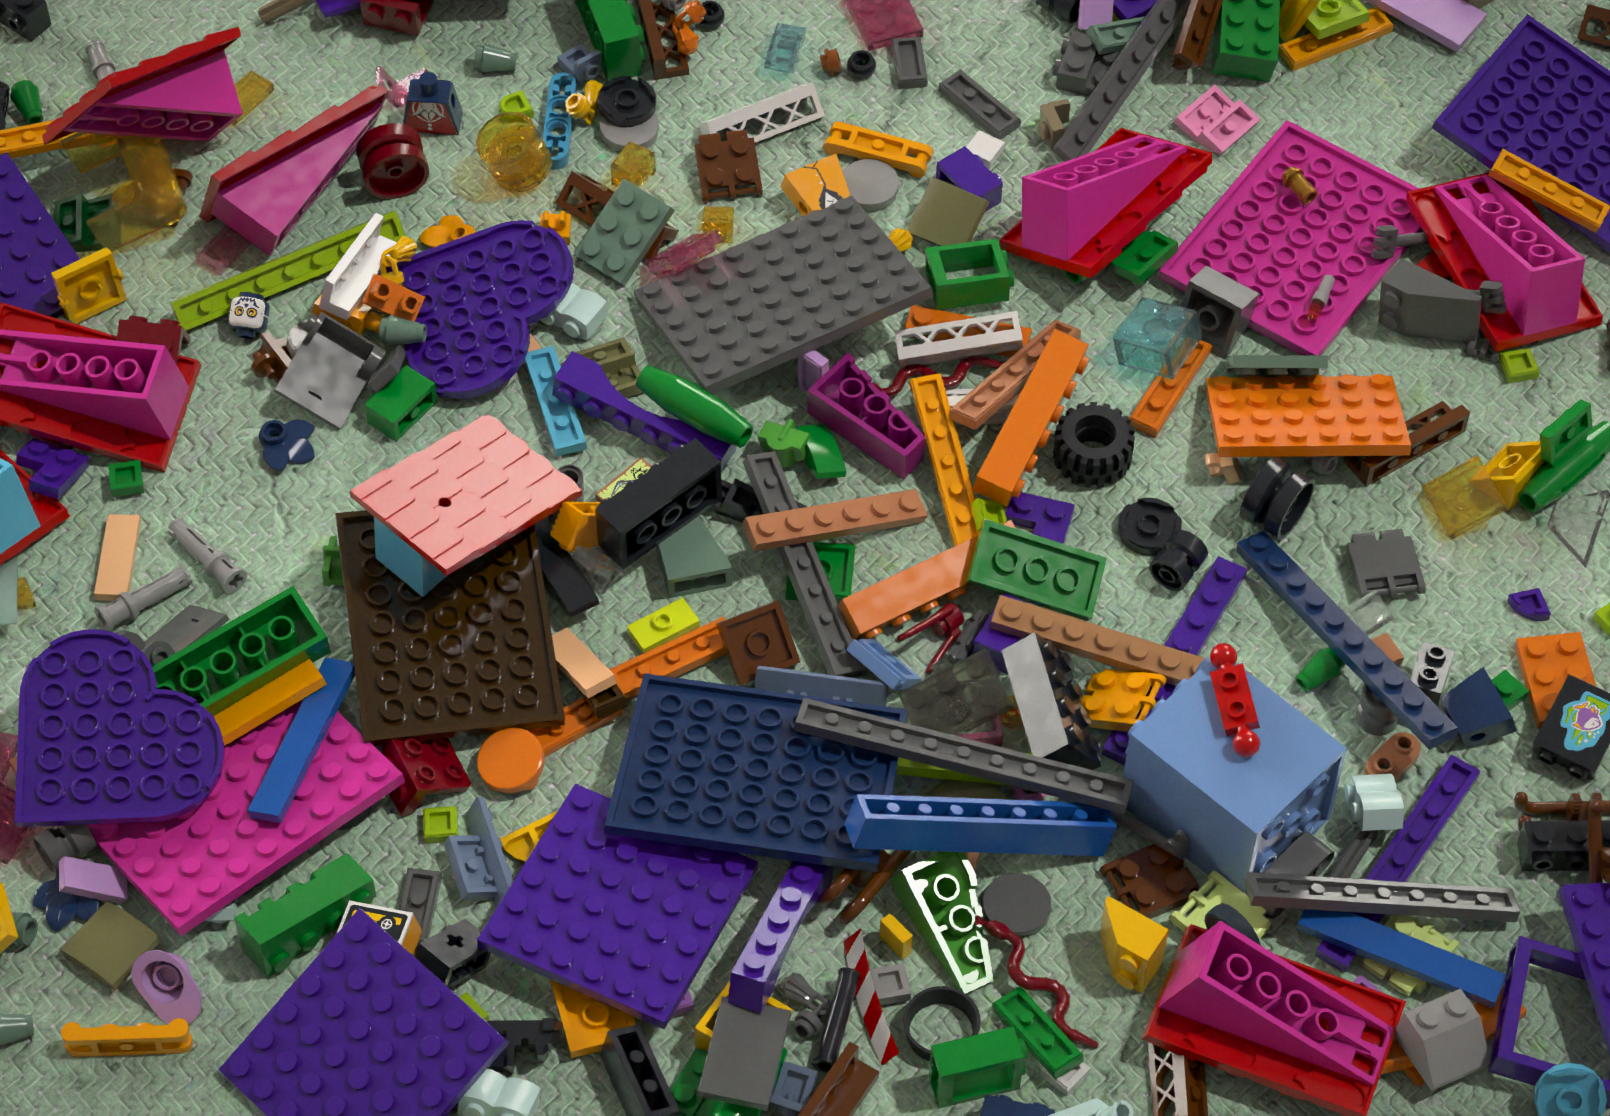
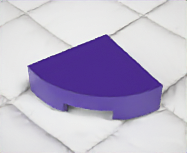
[1507,588,1551,621]

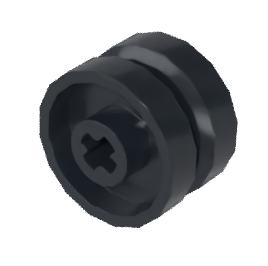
[1239,457,1316,540]

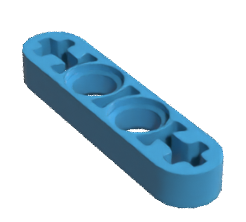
[541,72,577,170]

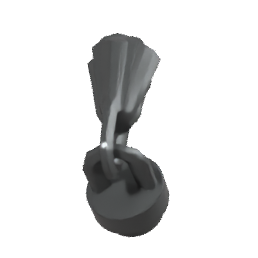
[781,973,831,1039]

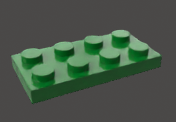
[966,519,1107,621]

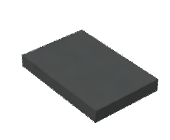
[698,996,791,1111]

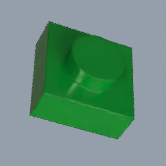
[108,460,144,497]
[1491,669,1529,711]

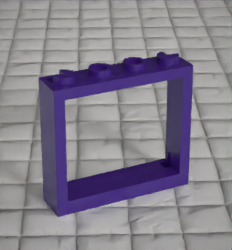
[1488,936,1610,1108]

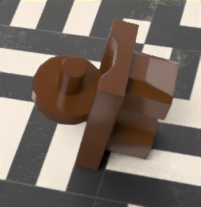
[251,332,291,385]

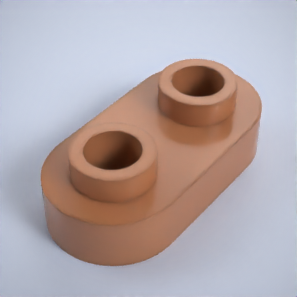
[1365,732,1421,782]

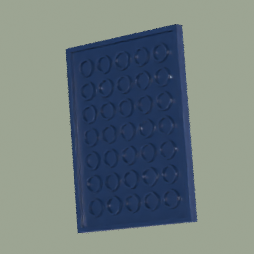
[604,673,908,873]

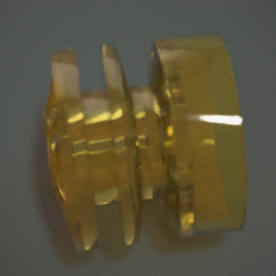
[476,112,552,193]

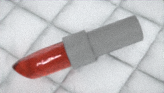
[1306,275,1335,321]

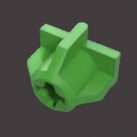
[757,419,810,468]
[322,536,344,586]

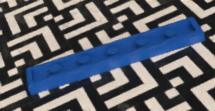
[247,658,355,823]
[1296,909,1506,1008]

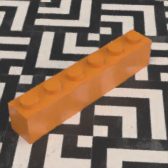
[973,329,1090,507]
[838,520,1016,640]

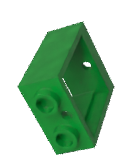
[925,239,1014,310]
[929,1026,1028,1109]

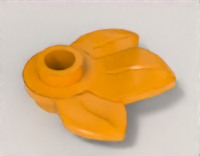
[418,215,476,248]

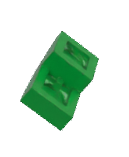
[796,424,847,479]

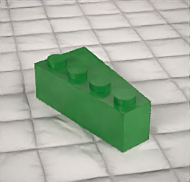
[234,853,376,978]

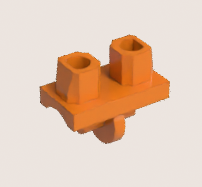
[361,273,425,322]

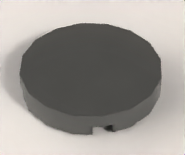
[983,873,1051,937]

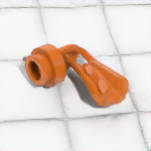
[672,0,707,56]

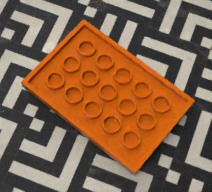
[1205,374,1411,457]

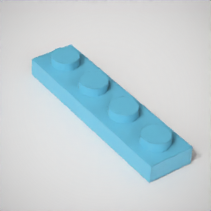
[524,346,587,457]

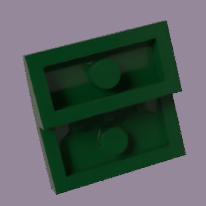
[54,192,120,252]

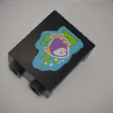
[1532,674,1610,780]

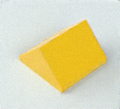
[1470,441,1546,511]

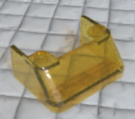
[60,132,187,252]

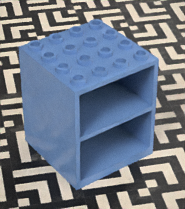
[1123,658,1347,894]

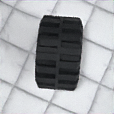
[1053,402,1135,488]

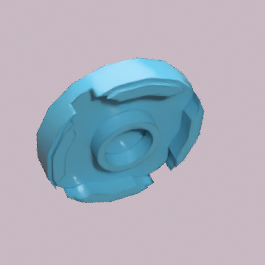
[1534,1063,1607,1116]

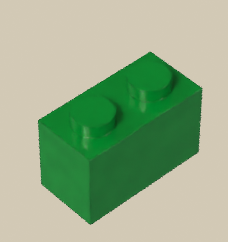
[365,365,437,442]

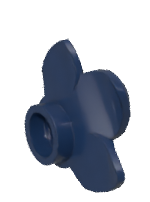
[259,420,315,471]
[32,872,99,933]

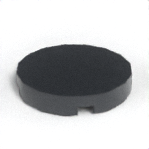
[597,76,657,127]
[1118,497,1182,556]

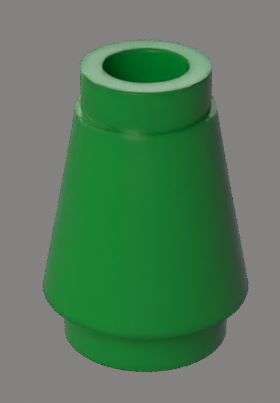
[10,80,44,125]
[1295,647,1345,692]

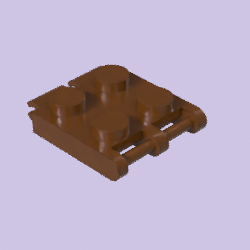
[694,130,763,203]
[1099,844,1200,919]

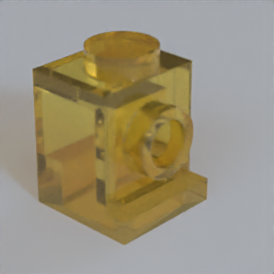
[611,141,656,187]

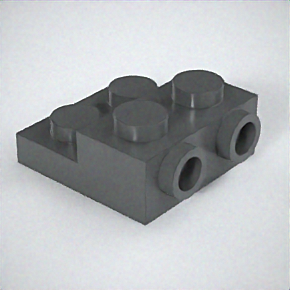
[1053,31,1121,96]

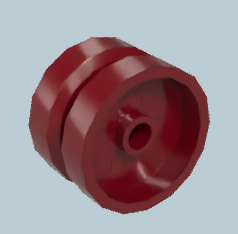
[356,123,430,199]

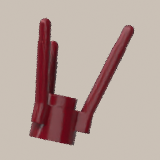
[897,603,964,674]

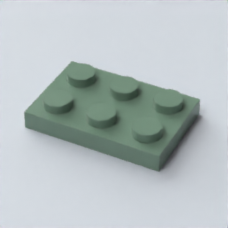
[573,178,675,287]
[1226,355,1328,375]

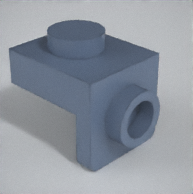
[557,43,602,85]
[770,1061,819,1116]

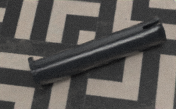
[811,967,861,1073]

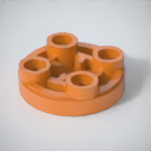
[477,728,545,794]

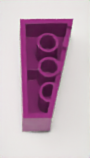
[807,353,926,479]

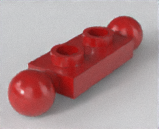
[1210,643,1260,758]

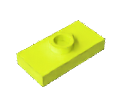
[627,597,700,654]

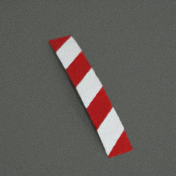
[844,929,899,1065]

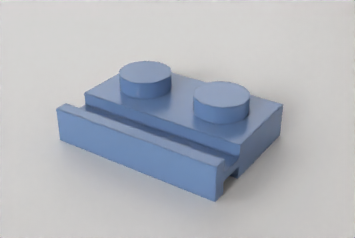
[846,639,922,691]

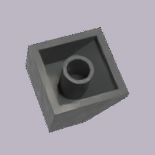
[1174,266,1259,358]

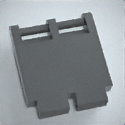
[1346,529,1426,601]

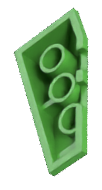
[890,851,994,994]

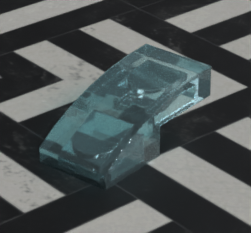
[764,23,806,73]

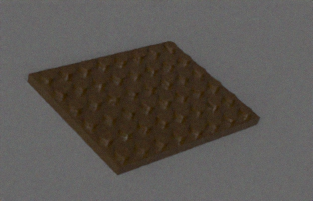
[335,510,565,747]

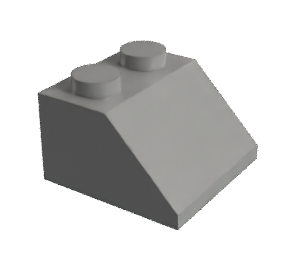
[1394,989,1490,1091]

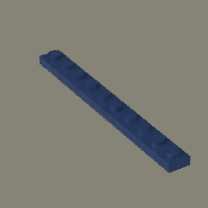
[1236,530,1458,750]

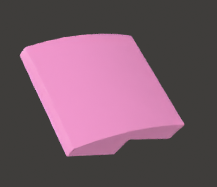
[1173,84,1260,155]

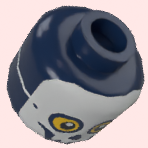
[227,292,270,339]

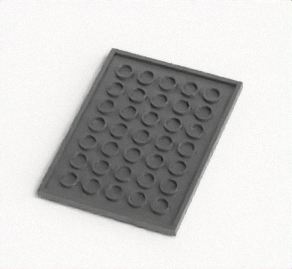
[633,196,933,395]

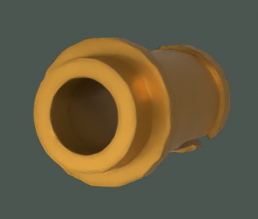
[1281,166,1318,205]

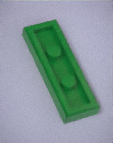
[992,986,1084,1080]

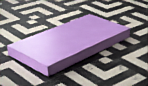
[1365,0,1487,52]

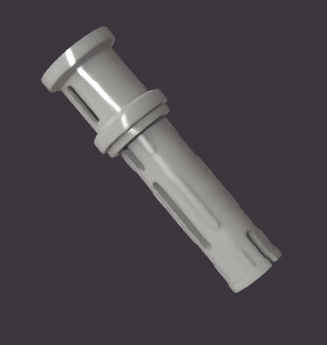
[167,518,247,594]
[94,566,192,632]

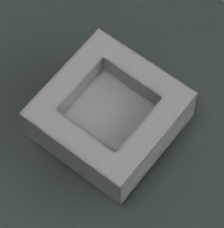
[870,963,911,1005]

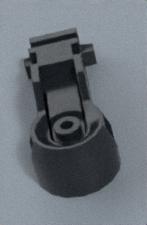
[487,1018,562,1074]

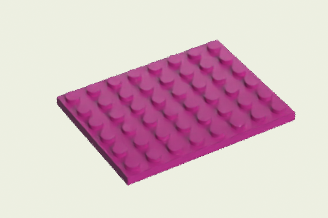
[1158,120,1422,355]
[87,699,405,936]

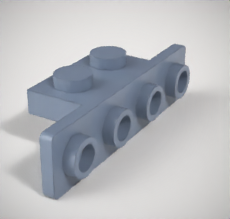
[755,666,888,707]
[444,797,513,908]

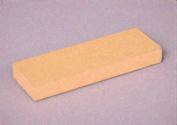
[94,514,141,601]
[552,627,617,699]

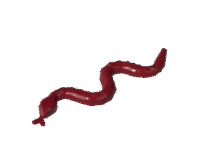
[872,356,1003,397]
[974,915,1099,1049]

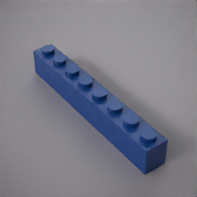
[844,794,1117,856]

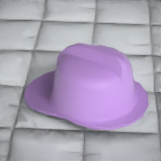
[131,950,202,1024]

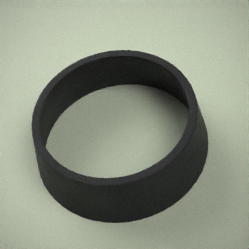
[903,986,981,1061]

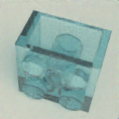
[1112,297,1202,379]

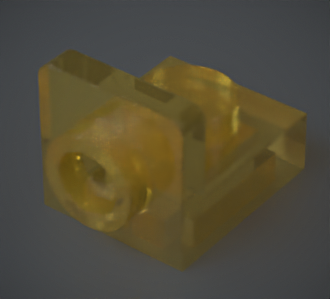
[702,206,734,243]

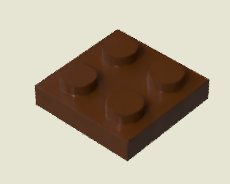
[716,600,801,685]

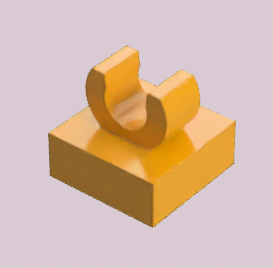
[540,211,571,245]

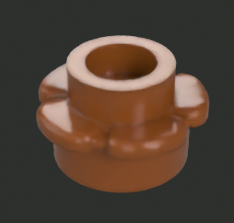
[820,48,842,77]

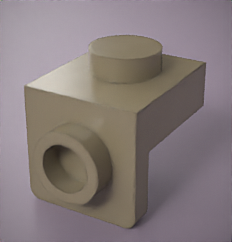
[1038,99,1070,151]

